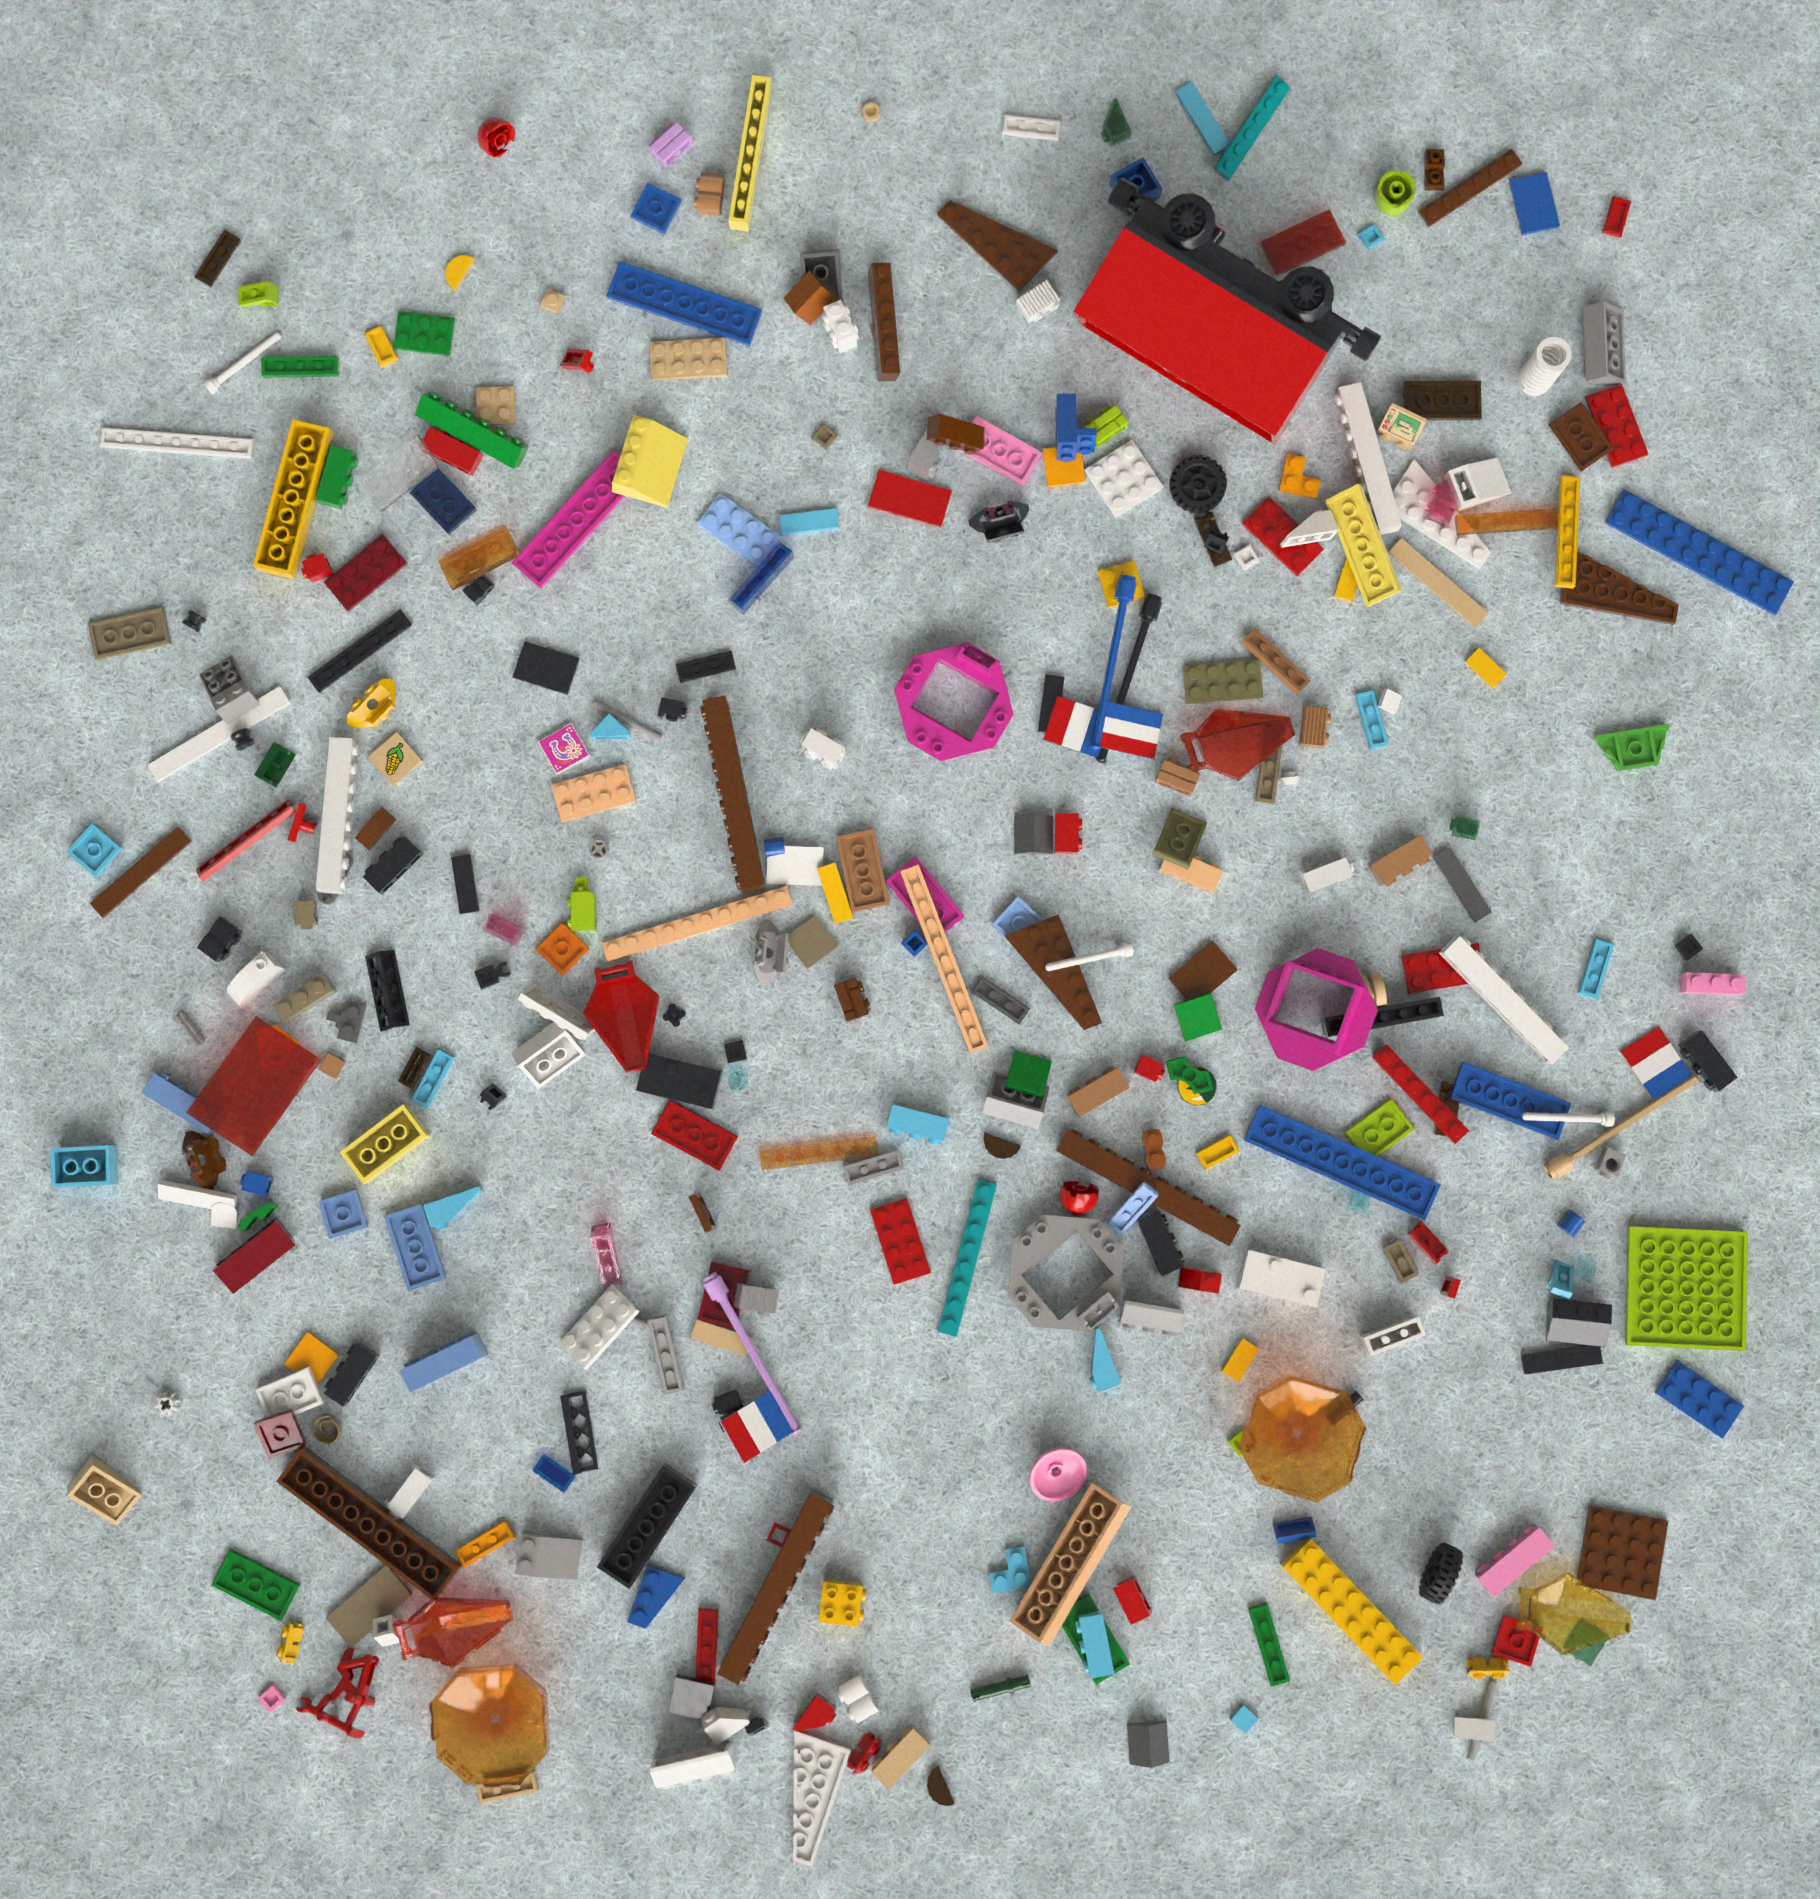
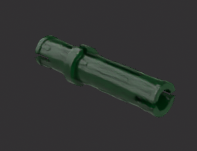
[970,1674,1031,1702]

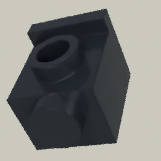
[657,697,688,722]

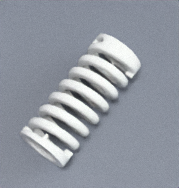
[1518,337,1572,396]

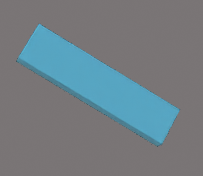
[1175,82,1229,156]

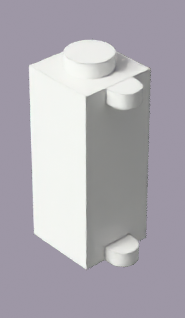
[1299,853,1354,894]
[384,1463,434,1519]

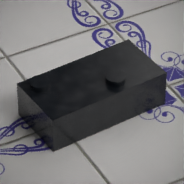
[636,1054,723,1110]

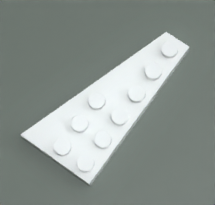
[1393,459,1491,569]
[793,1730,851,1867]

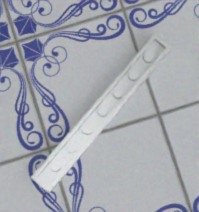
[100,427,254,459]
[147,686,291,782]

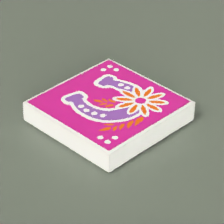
[538,723,591,775]

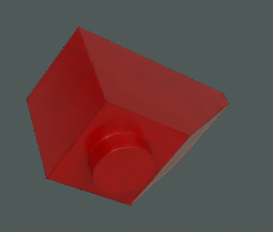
[1178,1267,1222,1294]
[793,1693,837,1731]

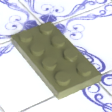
[1183,659,1263,704]

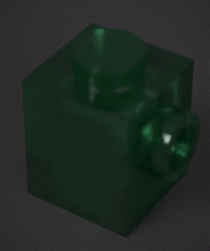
[1449,815,1481,840]

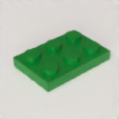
[393,311,456,356]

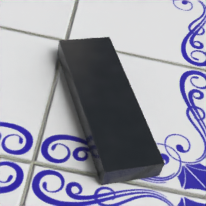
[676,650,736,683]
[1038,675,1065,733]
[451,854,480,915]

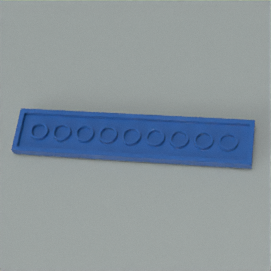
[1605,489,1794,616]
[1244,1105,1441,1220]

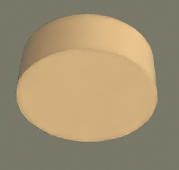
[861,102,880,122]

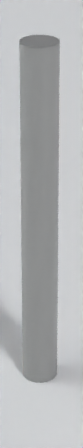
[592,699,663,742]
[1467,1680,1497,1760]

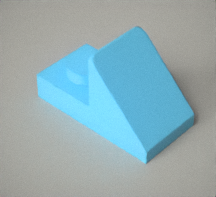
[1546,1260,1574,1299]

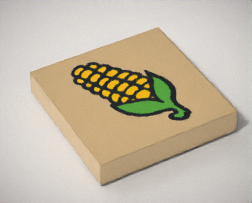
[368,732,423,786]

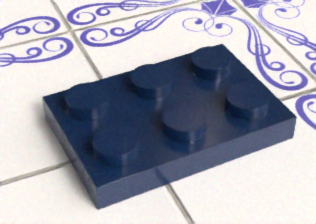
[409,467,477,535]

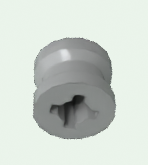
[589,839,609,860]

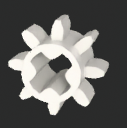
[155,1392,181,1416]

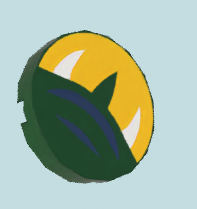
[1177,1067,1217,1106]

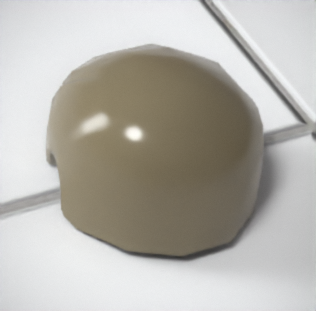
[312,1414,342,1445]

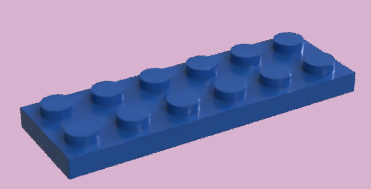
[1448,1062,1571,1140]

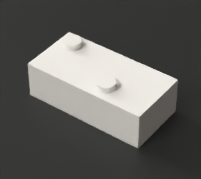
[1237,1249,1326,1308]

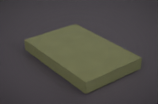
[1152,808,1207,870]

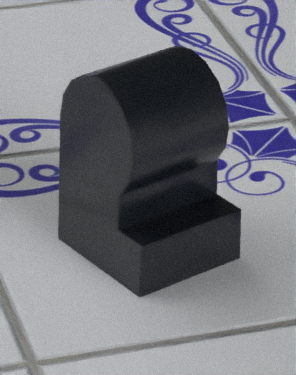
[462,574,495,606]

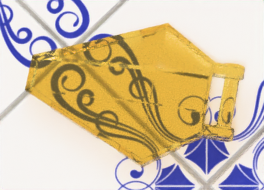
[1517,1573,1631,1655]

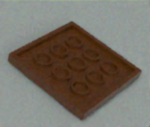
[1576,1505,1669,1600]

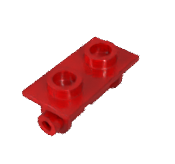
[847,1731,882,1774]

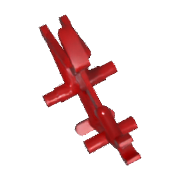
[296,1648,380,1739]

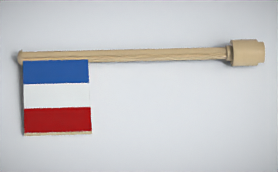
[1543,1027,1699,1180]

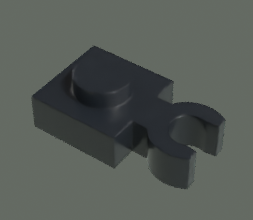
[474,962,511,990]

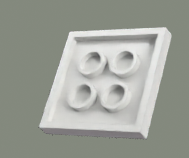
[1084,440,1163,518]

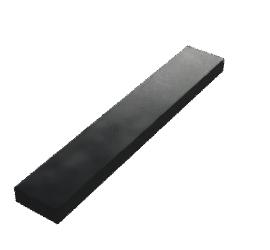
[307,609,412,693]

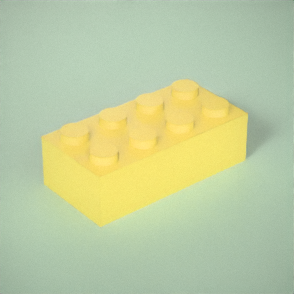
[340,1104,431,1184]

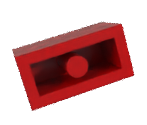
[1054,813,1082,854]

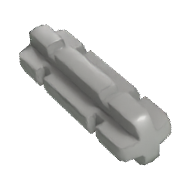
[175,1011,205,1046]

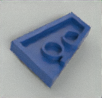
[627,1565,685,1629]

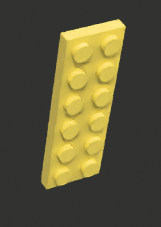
[1325,484,1402,607]

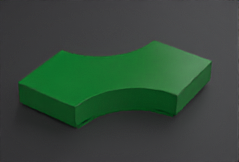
[1165,1056,1213,1094]

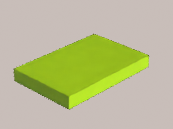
[1344,1098,1415,1157]

